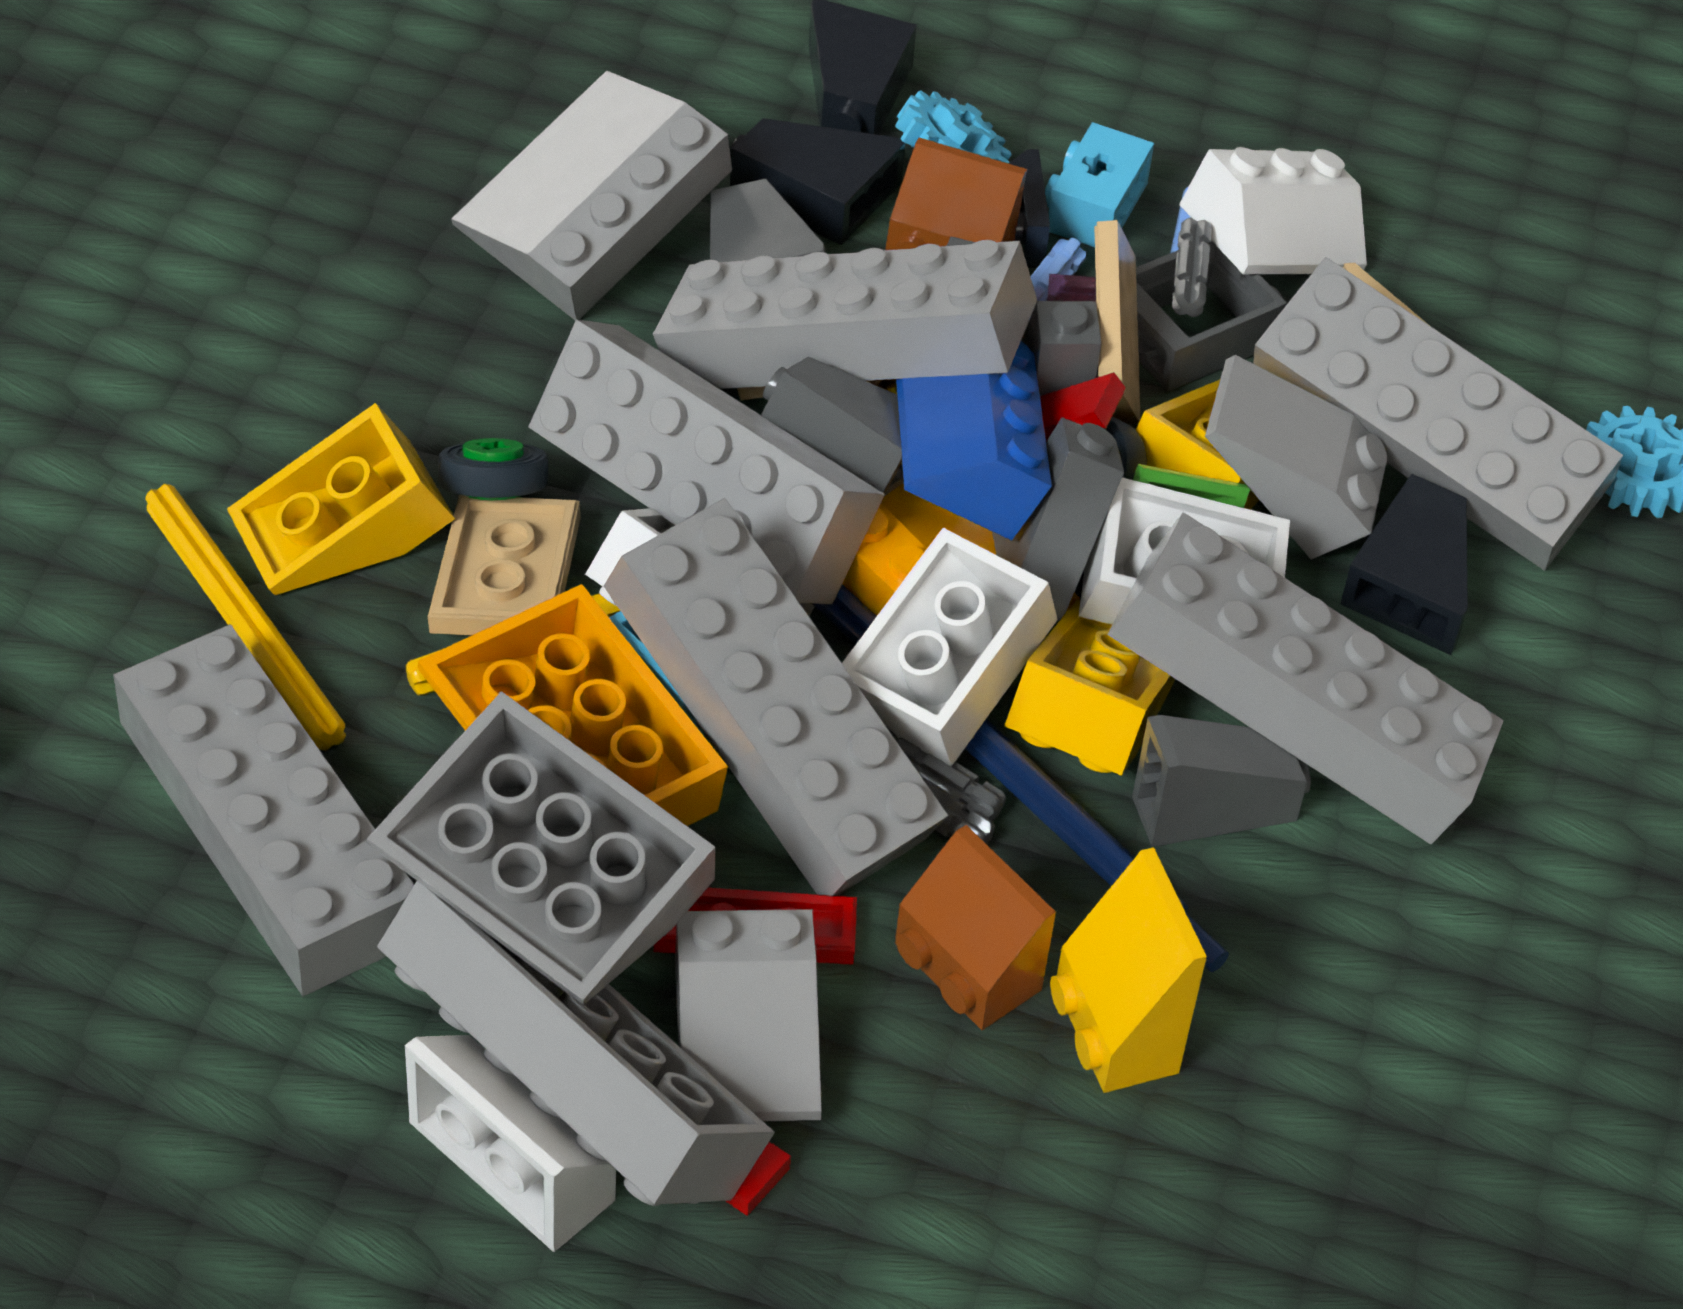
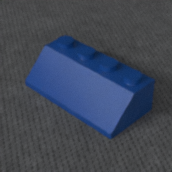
[896,341,1052,540]

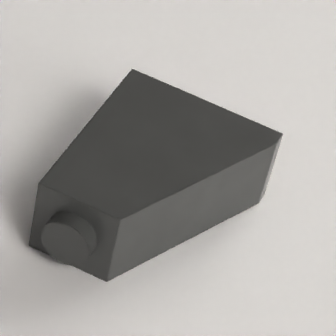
[710,179,826,262]
[1022,301,1101,396]
[761,356,904,497]
[992,417,1124,621]
[1132,715,1311,847]

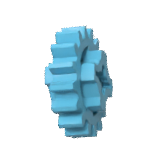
[895,90,1012,163]
[1586,406,1683,518]

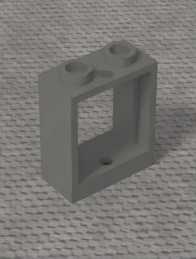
[1136,240,1287,392]

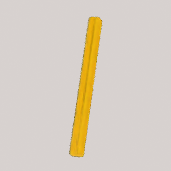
[145,484,346,751]

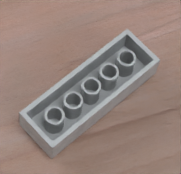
[653,240,1037,389]
[1253,256,1623,571]
[529,319,885,604]
[604,498,948,896]
[1107,512,1504,844]
[113,624,414,997]
[377,881,775,1206]

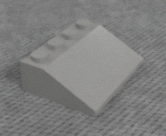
[451,71,732,321]
[367,691,715,1005]

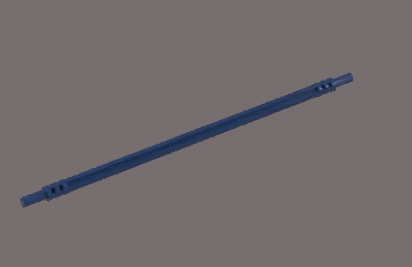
[811,584,1229,972]

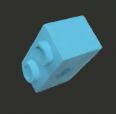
[1045,122,1154,248]

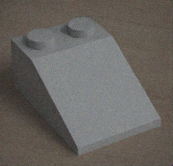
[1205,355,1388,559]
[675,909,821,1121]

